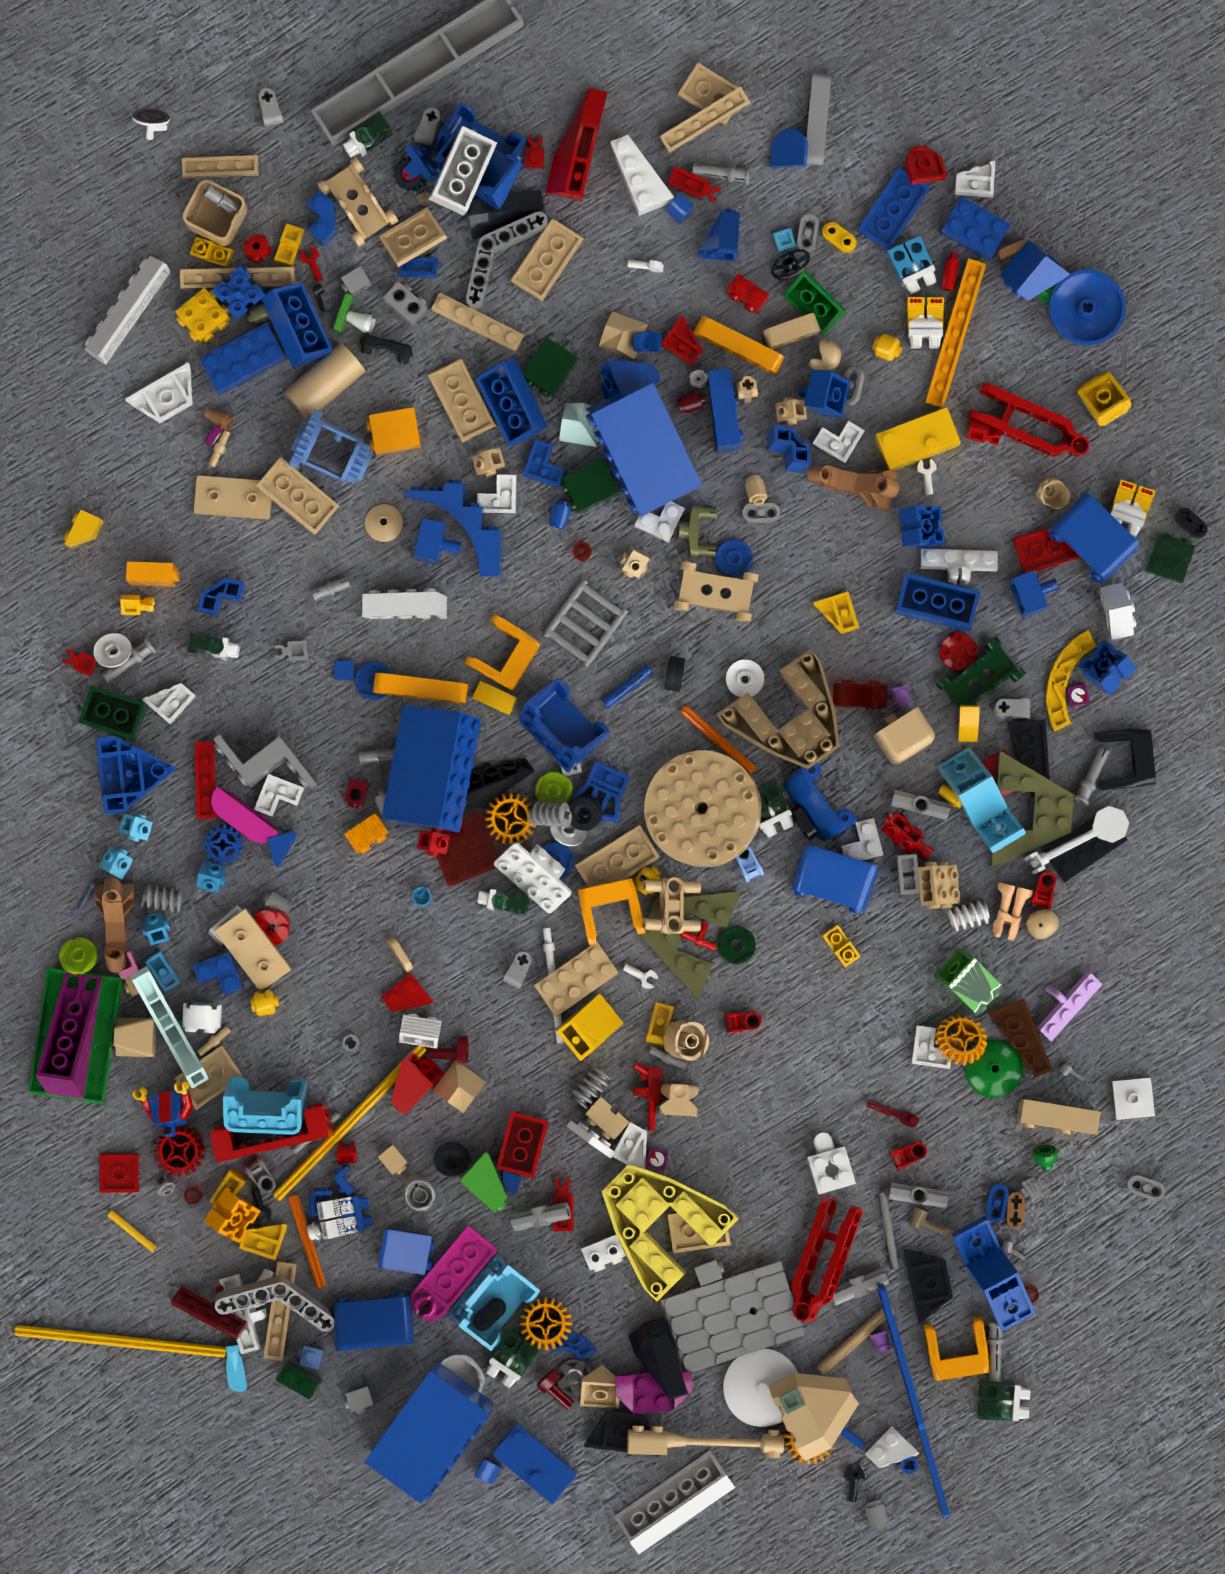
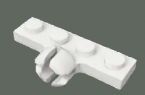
[921,549,998,586]
[219,1274,267,1354]

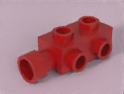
[881,812,934,861]

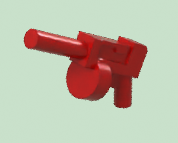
[633,1062,662,1131]

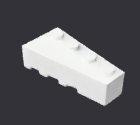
[610,135,674,216]
[362,588,447,619]

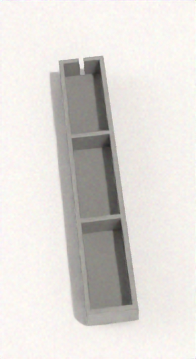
[311,0,524,147]

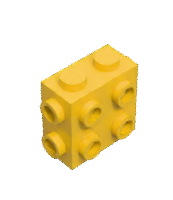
[175,288,230,344]

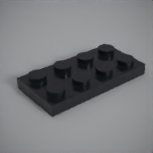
[1042,816,1128,883]

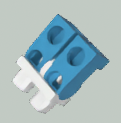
[886,236,937,295]

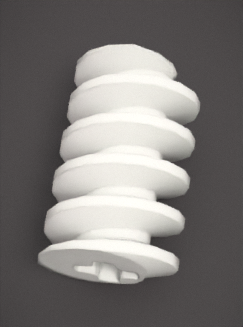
[947,899,990,931]

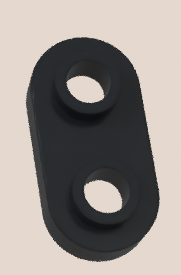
[473,1298,506,1331]

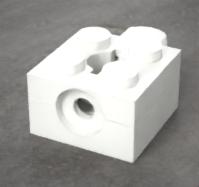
[807,1133,856,1194]

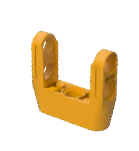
[464,614,541,691]
[578,878,645,945]
[924,1315,990,1381]

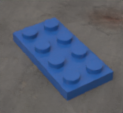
[857,167,931,251]

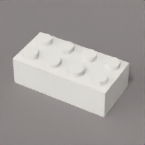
[429,126,497,215]

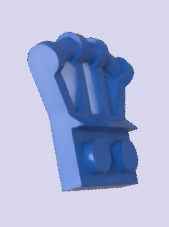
[570,761,631,824]

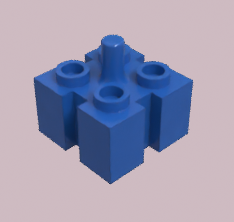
[212,263,267,319]
[899,505,945,548]
[1078,640,1136,696]

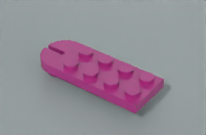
[411,1225,498,1321]

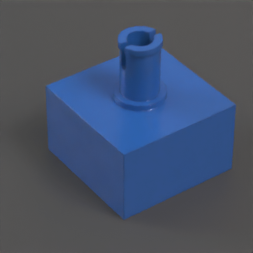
[798,369,850,418]
[414,518,462,565]
[1009,571,1059,618]

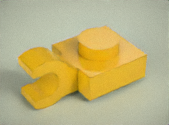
[120,595,155,615]

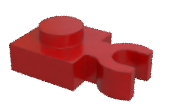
[525,135,545,169]
[966,421,1002,445]
[62,649,97,677]

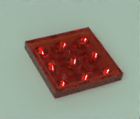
[437,812,498,887]

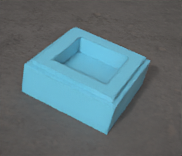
[772,227,797,252]

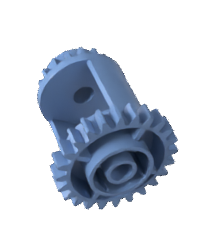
[289,409,373,484]

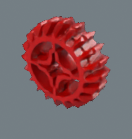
[153,1125,206,1177]

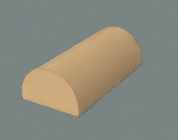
[283,343,366,420]

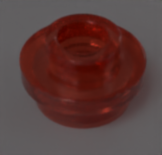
[573,542,592,561]

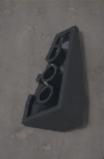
[468,190,544,239]
[464,758,534,812]
[629,1316,688,1400]

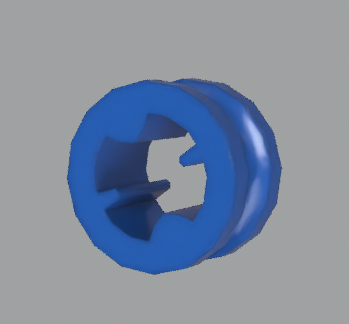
[900,1456,918,1474]

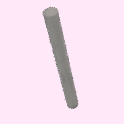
[879,1192,899,1270]

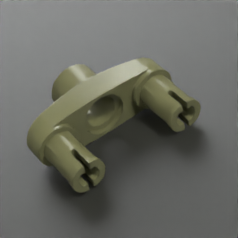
[677,504,717,558]

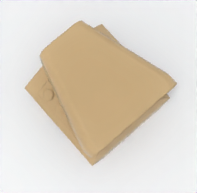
[114,1017,157,1057]
[659,1084,699,1117]

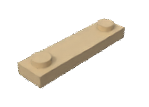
[182,155,259,178]

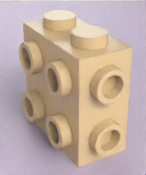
[918,862,960,909]

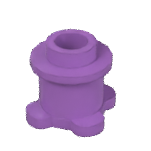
[889,684,912,708]
[869,1330,892,1353]

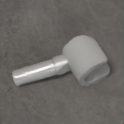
[1058,1064,1085,1082]
[1001,1240,1026,1261]

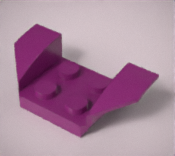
[615,1372,692,1414]

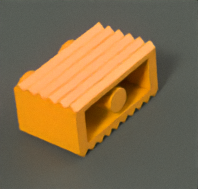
[344,813,389,855]

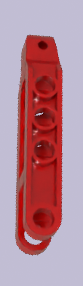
[967,382,1090,457]
[791,1196,862,1323]

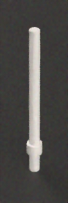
[543,928,565,1043]

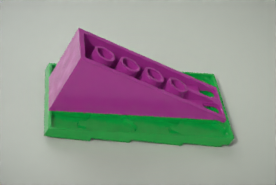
[29,968,122,1105]

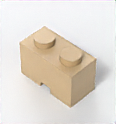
[586,1097,630,1140]

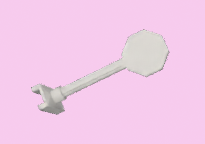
[1024,806,1129,875]

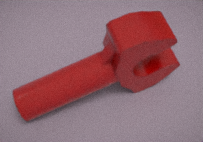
[300,246,323,283]

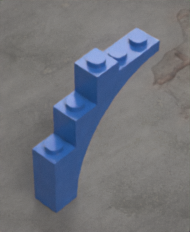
[406,480,503,577]

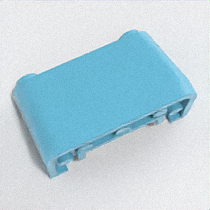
[223,1076,307,1134]
[449,1255,540,1351]

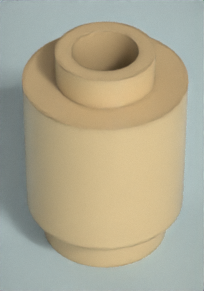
[745,475,768,505]

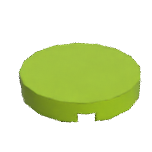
[535,772,573,804]
[59,937,98,975]

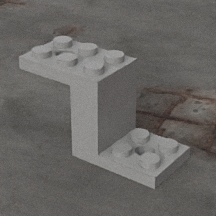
[213,735,317,789]

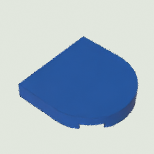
[770,128,808,168]

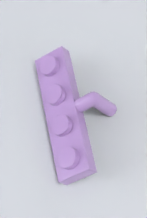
[1037,971,1102,1042]

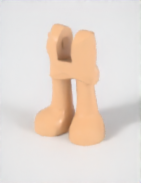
[992,882,1034,941]

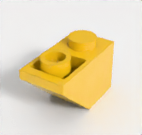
[64,510,104,548]

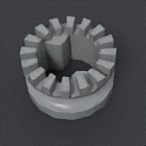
[342,1034,360,1052]

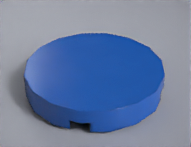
[715,539,753,578]
[355,662,391,700]
[541,842,574,879]

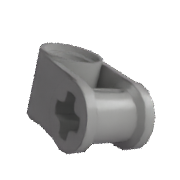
[258,88,284,127]
[414,108,441,147]
[993,698,1030,720]
[503,951,532,989]
[244,1156,277,1193]

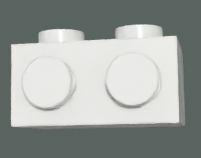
[581,1234,626,1272]

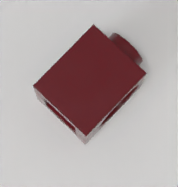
[344,779,369,809]

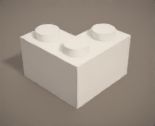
[1100,583,1136,640]

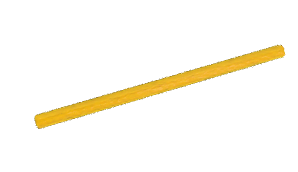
[273,1045,427,1201]
[14,1325,226,1357]

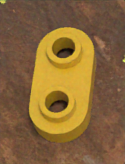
[822,222,857,253]

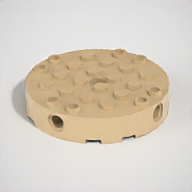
[644,750,762,867]

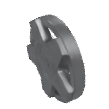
[557,1359,592,1396]

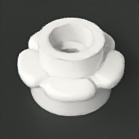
[689,369,707,388]
[307,1222,322,1240]

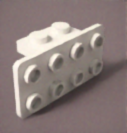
[494,842,572,913]

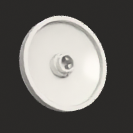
[723,1348,798,1427]

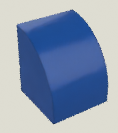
[666,194,694,224]
[475,1457,502,1484]

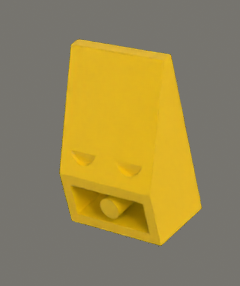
[555,993,623,1061]

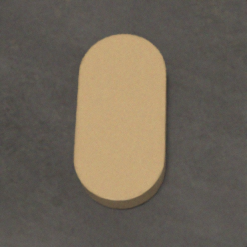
[387,936,413,972]

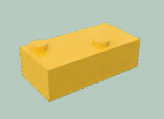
[875,407,961,471]

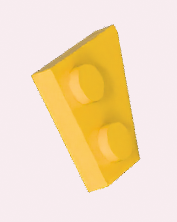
[813,592,860,634]
[239,1224,288,1261]

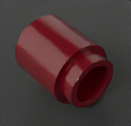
[676,390,706,414]

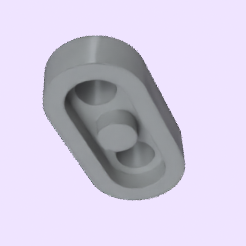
[797,214,819,252]
[844,367,864,406]
[742,503,781,523]
[1127,1175,1165,1201]

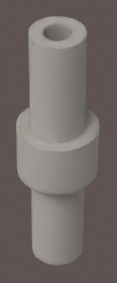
[649,1046,687,1070]

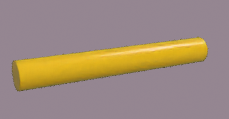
[107,1210,157,1252]

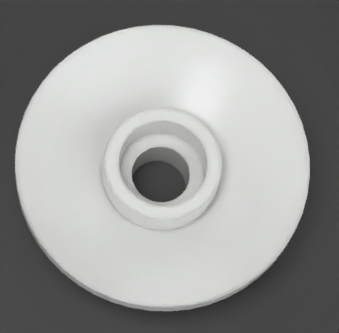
[93,633,132,668]
[726,660,764,697]
[550,824,587,846]

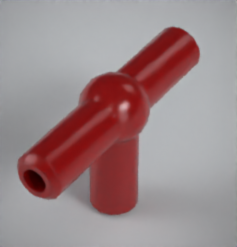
[680,922,717,951]

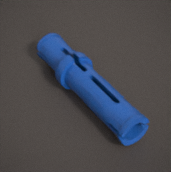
[601,664,653,709]

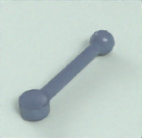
[73,881,97,917]

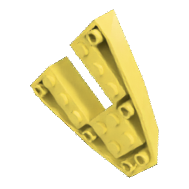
[602,1164,741,1302]

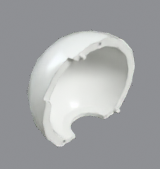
[441,1355,485,1393]

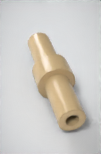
[208,430,230,468]
[197,1026,231,1057]

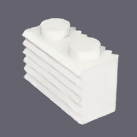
[399,1013,441,1049]

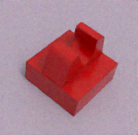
[337,1141,357,1164]

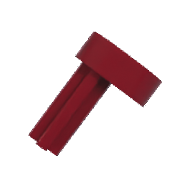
[428,1036,469,1063]
[536,1368,574,1410]

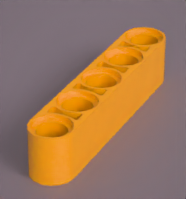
[693,316,785,375]
[373,673,468,704]

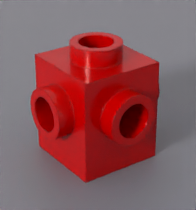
[243,234,272,263]
[417,828,450,857]

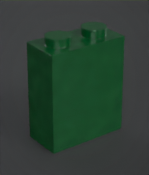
[522,337,578,399]
[560,458,620,514]
[276,1361,323,1400]

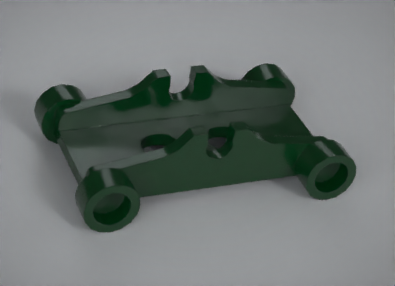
[935,636,1026,709]

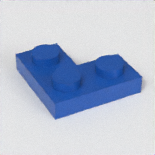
[523,439,565,488]

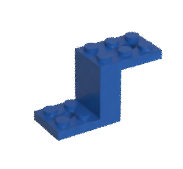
[951,1216,1036,1332]

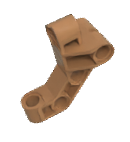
[807,464,900,511]
[94,878,135,973]

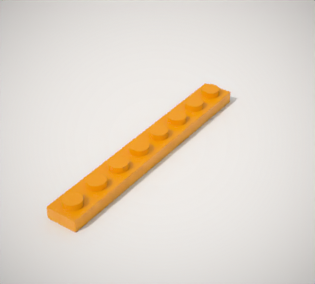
[925,258,986,409]

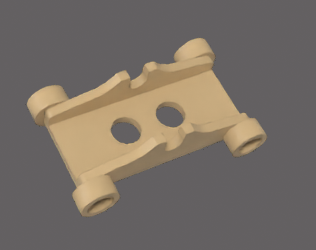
[316,158,398,247]
[673,562,759,622]

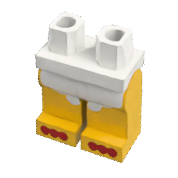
[906,297,944,349]
[1110,480,1156,538]

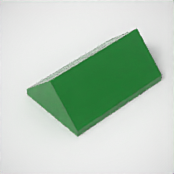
[783,270,845,335]

